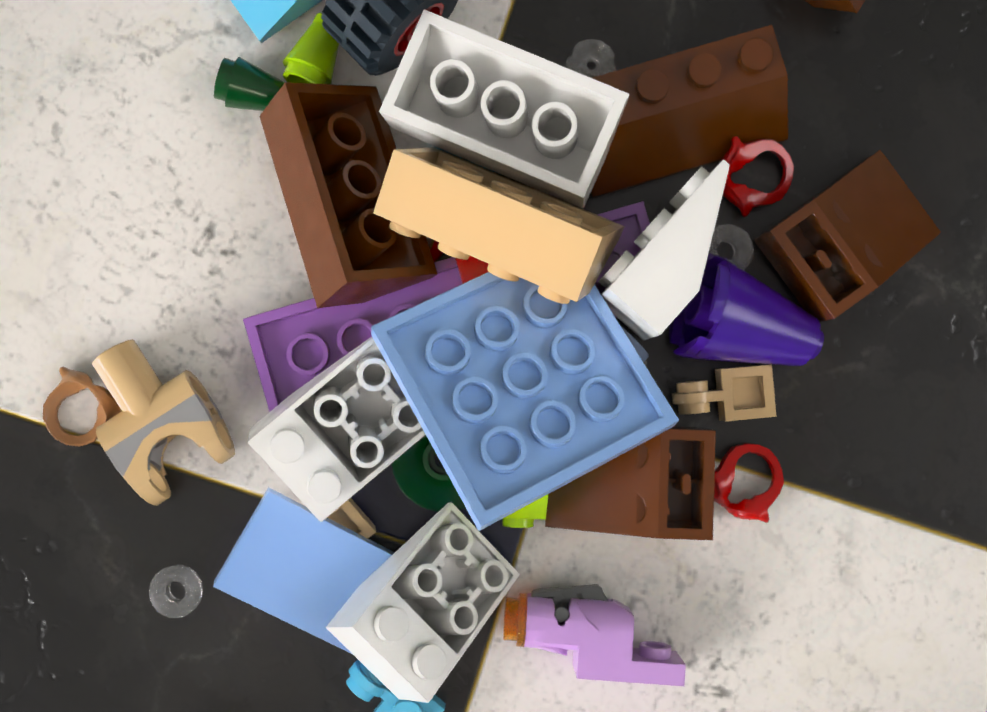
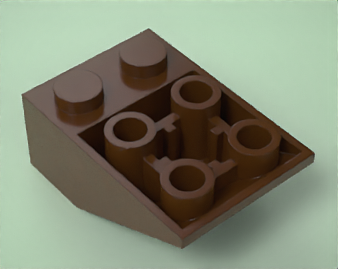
[754,150,941,322]
[545,427,716,540]

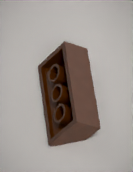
[590,25,788,199]
[259,82,438,308]

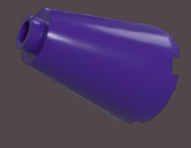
[669,253,824,367]

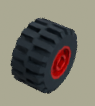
[321,0,458,76]

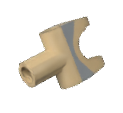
[92,339,235,506]

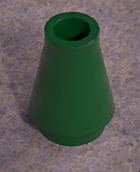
[214,57,285,111]

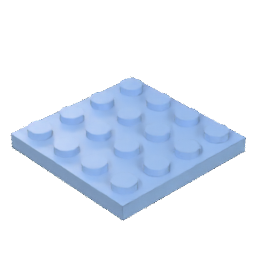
[371,272,679,531]

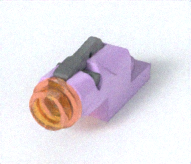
[503,584,686,686]

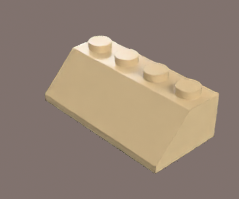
[373,147,625,304]

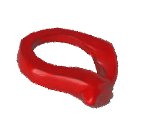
[721,136,794,217]
[714,443,784,523]

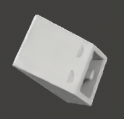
[598,159,730,341]
[247,337,426,522]
[326,502,520,703]

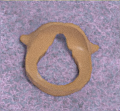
[43,367,122,447]

